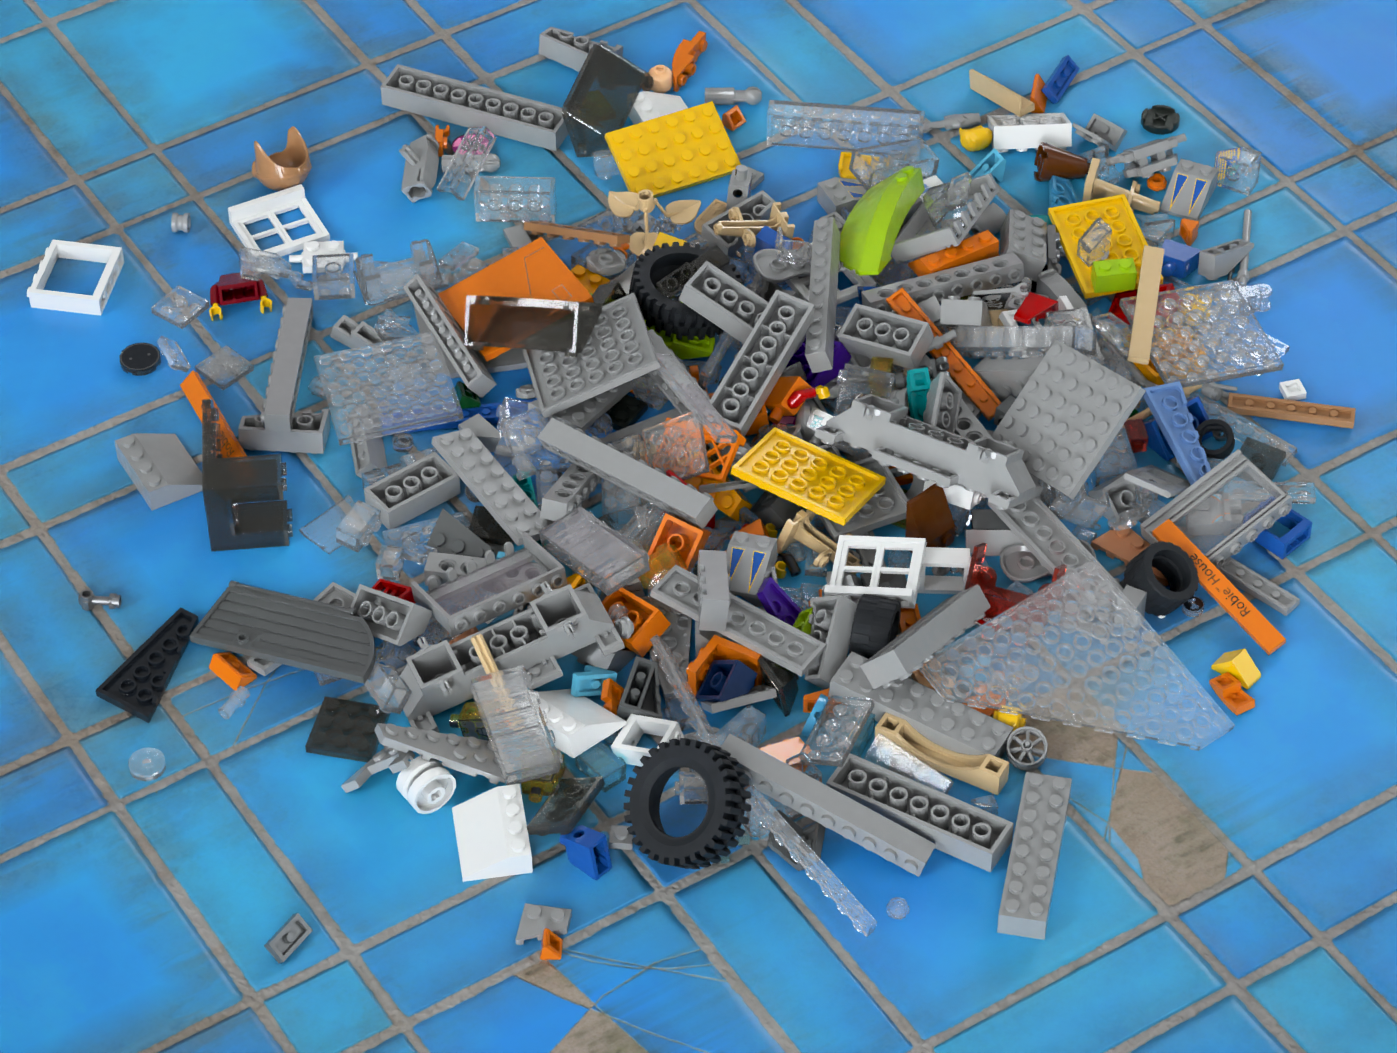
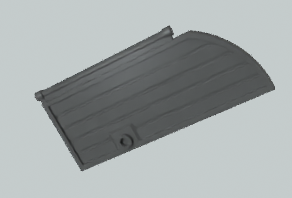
[189,580,376,684]

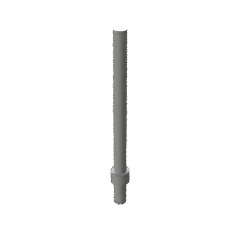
[1237,209,1252,292]

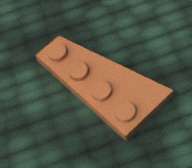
[1091,522,1169,587]

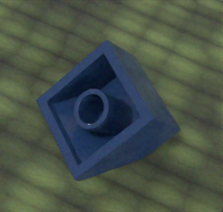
[695,660,758,702]

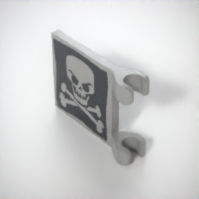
[971,283,1029,311]

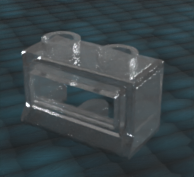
[578,209,628,247]

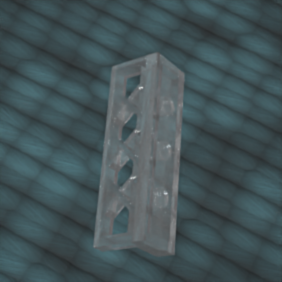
[436,126,497,200]

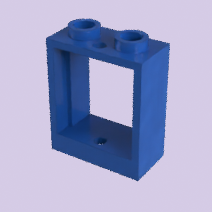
[1243,496,1312,560]

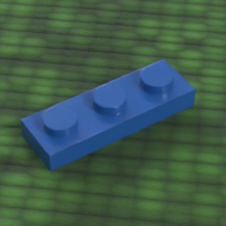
[1041,55,1080,104]

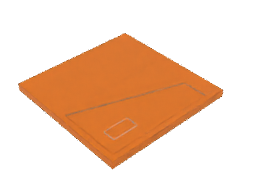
[438,237,594,362]

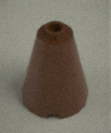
[1034,142,1090,182]

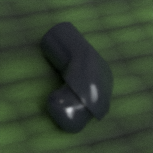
[775,553,801,577]

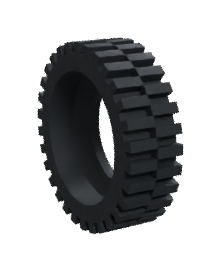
[629,242,743,340]
[624,738,751,869]

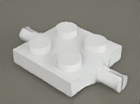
[289,240,358,273]

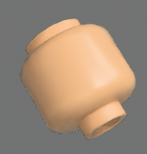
[648,65,673,94]

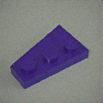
[757,577,802,626]

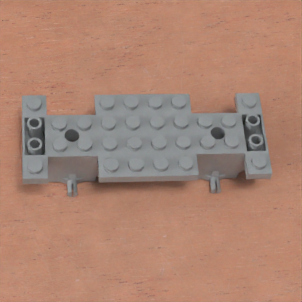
[814,394,1043,510]
[386,581,625,733]

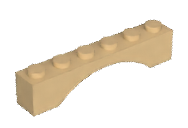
[875,712,1009,795]

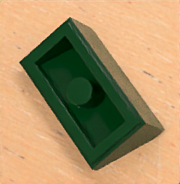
[451,381,481,409]

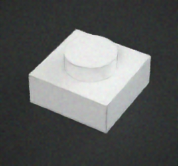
[1279,379,1307,401]

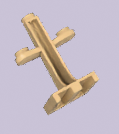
[1082,158,1161,215]
[713,202,795,247]
[777,509,862,575]

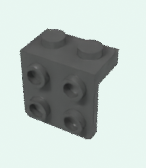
[768,810,826,871]

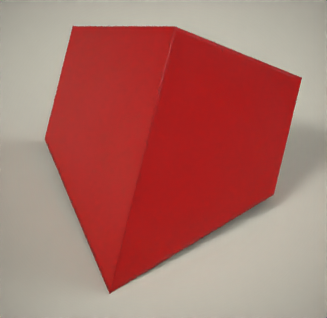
[1014,292,1059,324]

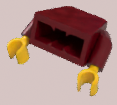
[209,271,272,321]

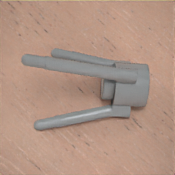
[1200,381,1238,421]

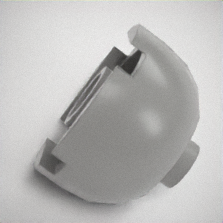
[971,200,1006,235]

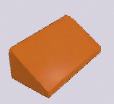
[1030,74,1047,113]
[209,652,257,691]

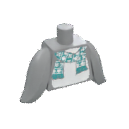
[795,401,849,451]

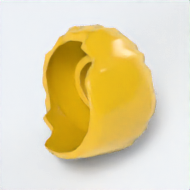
[959,125,993,152]

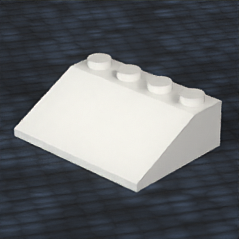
[627,91,688,125]
[987,113,1072,152]
[514,689,627,758]
[452,784,533,882]

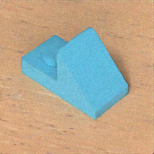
[967,148,1006,182]
[570,665,617,697]

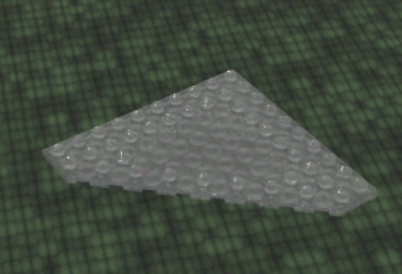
[919,558,1235,751]

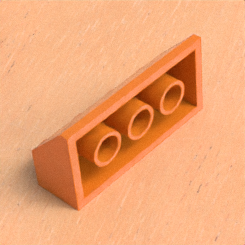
[908,230,999,277]

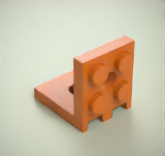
[686,634,762,703]

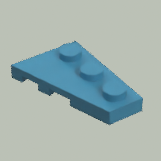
[1049,175,1079,208]

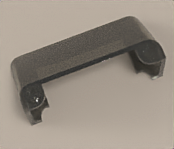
[562,44,654,157]
[464,295,603,357]

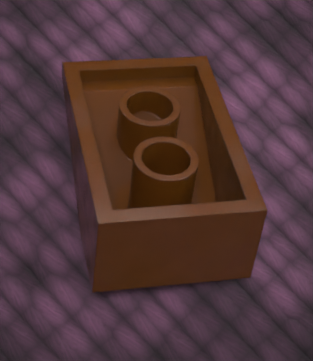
[905,483,955,553]

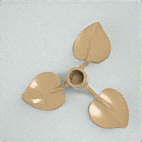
[608,189,701,256]

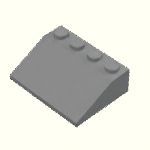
[115,433,210,510]

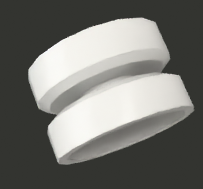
[396,756,456,814]

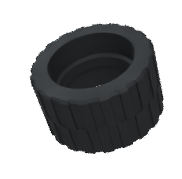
[1124,541,1199,616]
[849,594,901,659]

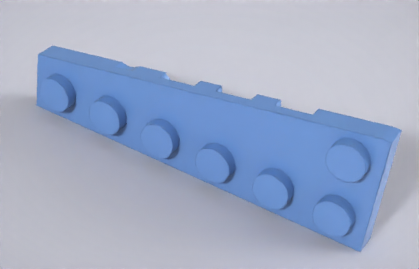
[1143,381,1211,485]

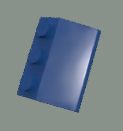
[1138,396,1213,461]

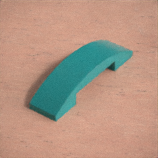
[907,367,931,422]

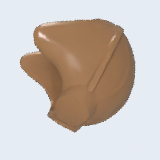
[252,126,312,191]

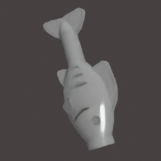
[920,113,981,133]

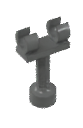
[894,356,951,390]

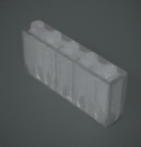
[539,506,650,596]
[470,664,563,785]

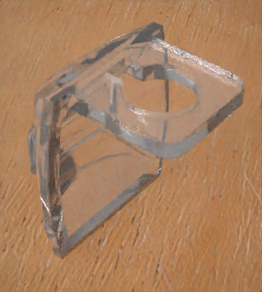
[775,227,812,264]
[373,640,418,670]

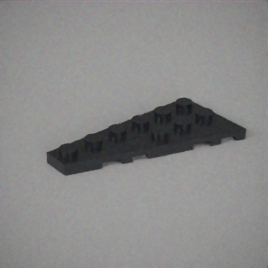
[96,607,199,723]

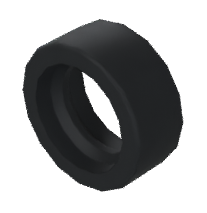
[1196,419,1235,462]

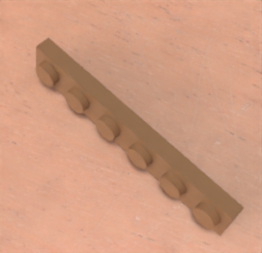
[524,221,630,247]
[1227,392,1356,429]

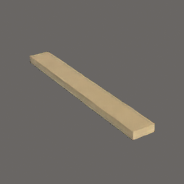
[1127,245,1165,365]

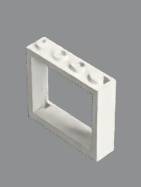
[27,240,124,316]

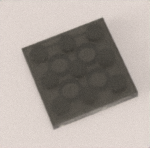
[305,697,391,762]

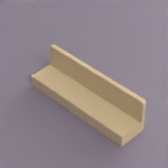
[969,69,1035,117]

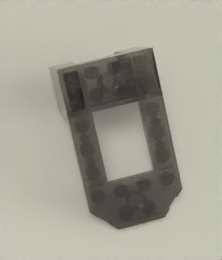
[202,399,293,552]

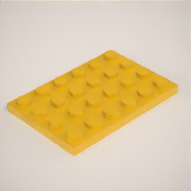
[605,101,741,198]
[1048,194,1163,299]
[731,427,886,526]

